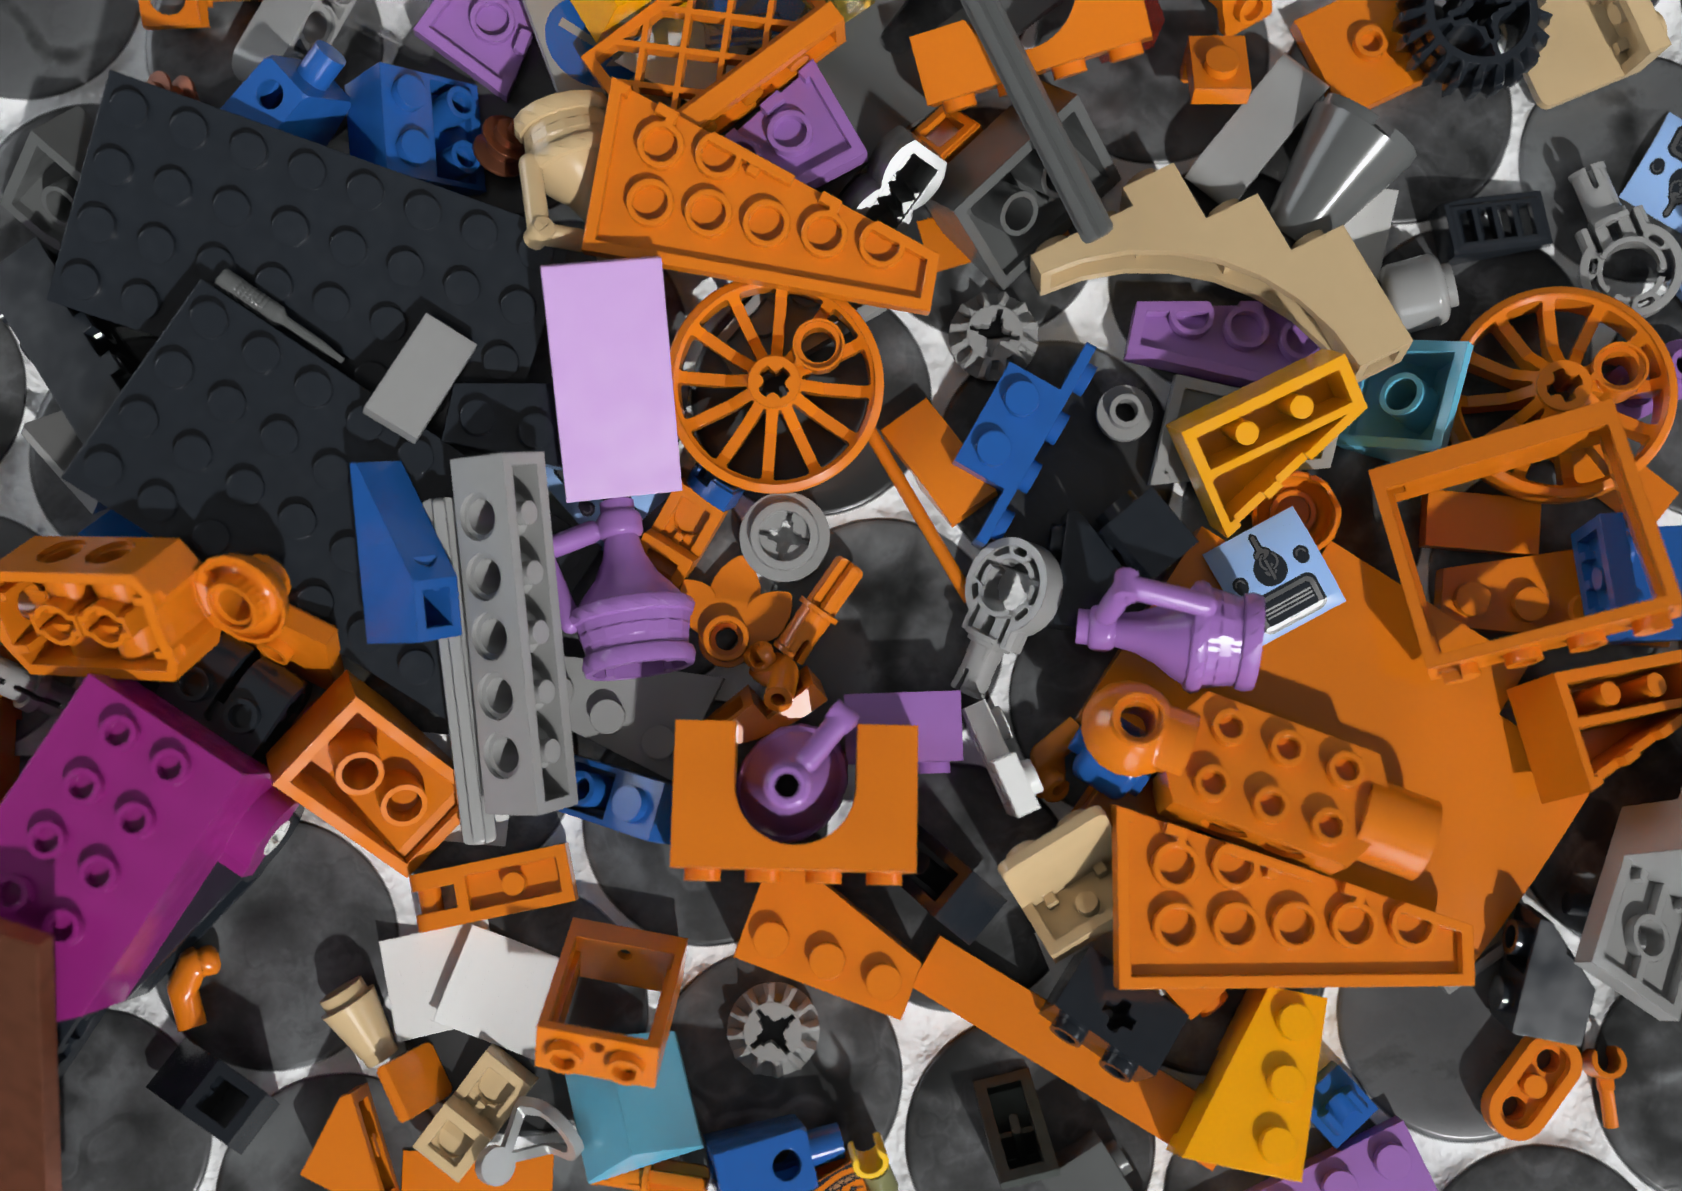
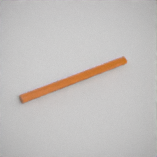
[868,428,966,604]

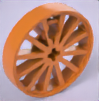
[670,281,884,494]
[1449,286,1678,504]

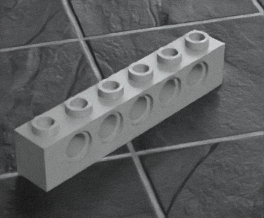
[450,452,578,816]

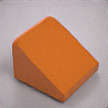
[912,105,983,164]
[376,1042,453,1123]

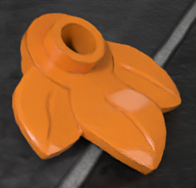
[680,555,792,668]

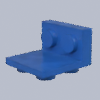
[1570,512,1682,645]

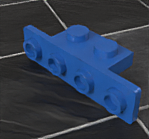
[952,342,1098,550]

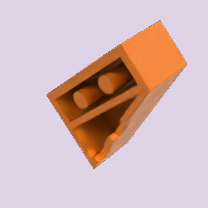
[1506,649,1682,804]
[733,871,922,1020]

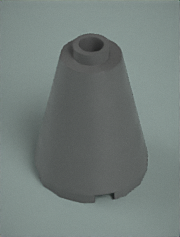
[1269,93,1417,250]

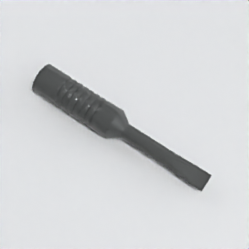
[213,268,345,363]

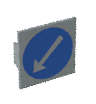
[522,0,653,97]

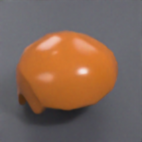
[1251,470,1341,551]

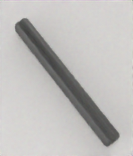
[960,0,1113,244]

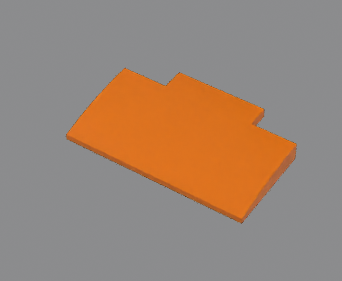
[1074,526,1590,963]

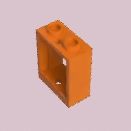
[535,917,688,1089]

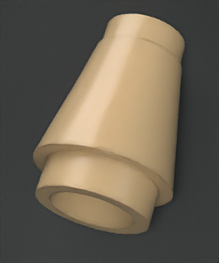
[319,976,399,1068]

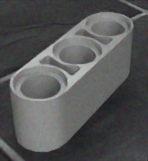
[232,0,357,82]
[1185,52,1330,205]

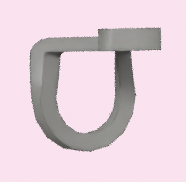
[475,1096,584,1187]

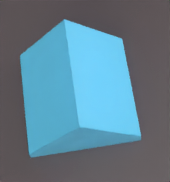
[1336,340,1474,463]
[565,1031,704,1184]

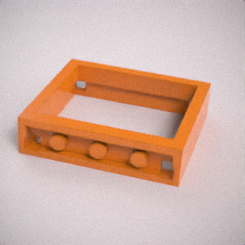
[1368,398,1682,684]

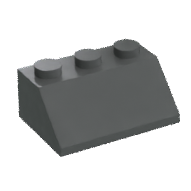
[925,80,1122,291]

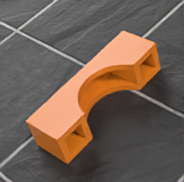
[909,0,1153,114]

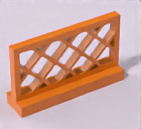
[581,0,846,135]

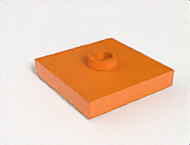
[1289,0,1425,109]
[248,603,344,690]

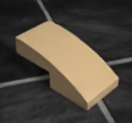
[412,1043,539,1183]

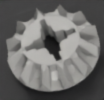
[949,291,1038,381]
[739,493,830,582]
[727,982,820,1078]

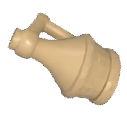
[514,90,612,260]

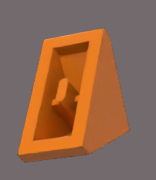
[300,1082,400,1191]

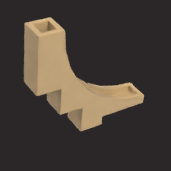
[1030,162,1413,382]

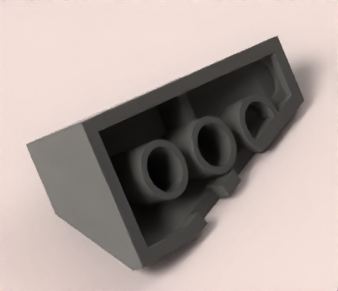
[0,105,95,251]

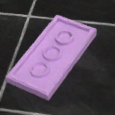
[540,256,683,503]

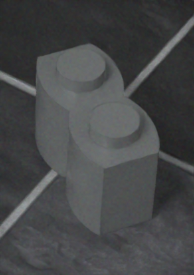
[840,125,947,235]

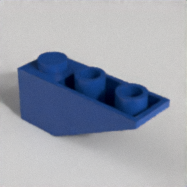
[350,461,462,644]
[557,753,673,845]

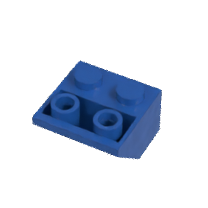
[344,62,486,196]

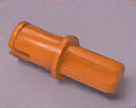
[772,556,863,665]
[590,1159,710,1191]

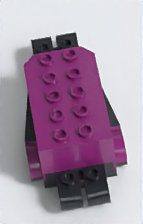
[0,630,313,1083]

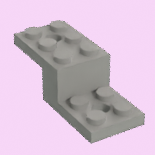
[1573,788,1682,1021]

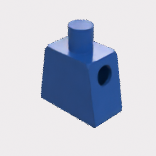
[220,40,351,147]
[703,1114,845,1191]

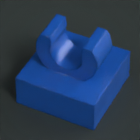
[1310,1060,1379,1149]

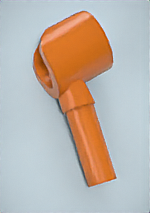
[1581,1046,1627,1129]

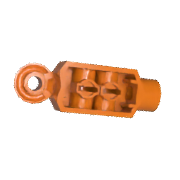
[0,536,291,682]
[1081,680,1443,880]

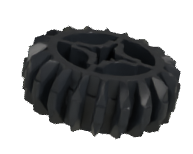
[1391,0,1553,102]

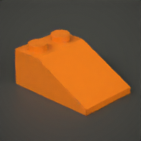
[265,669,460,878]

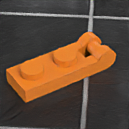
[409,842,579,933]

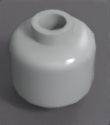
[1378,254,1459,333]

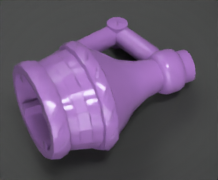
[552,497,696,681]
[1075,568,1265,694]
[737,699,860,844]

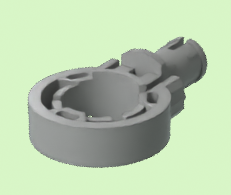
[1568,161,1682,318]
[951,537,1063,700]

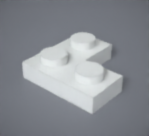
[961,699,1043,818]

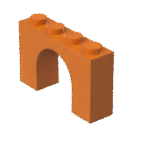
[670,719,918,886]

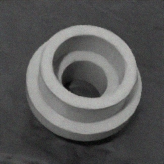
[1096,385,1153,442]

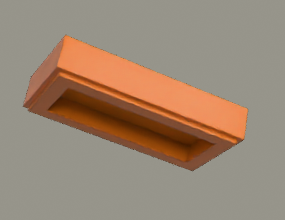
[1419,490,1542,557]

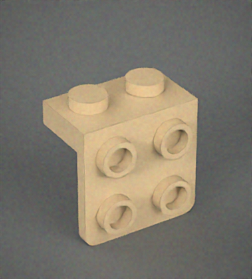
[1500,0,1672,109]
[997,805,1113,964]

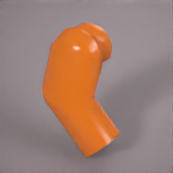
[744,641,800,712]
[1030,717,1080,803]
[167,945,221,1032]

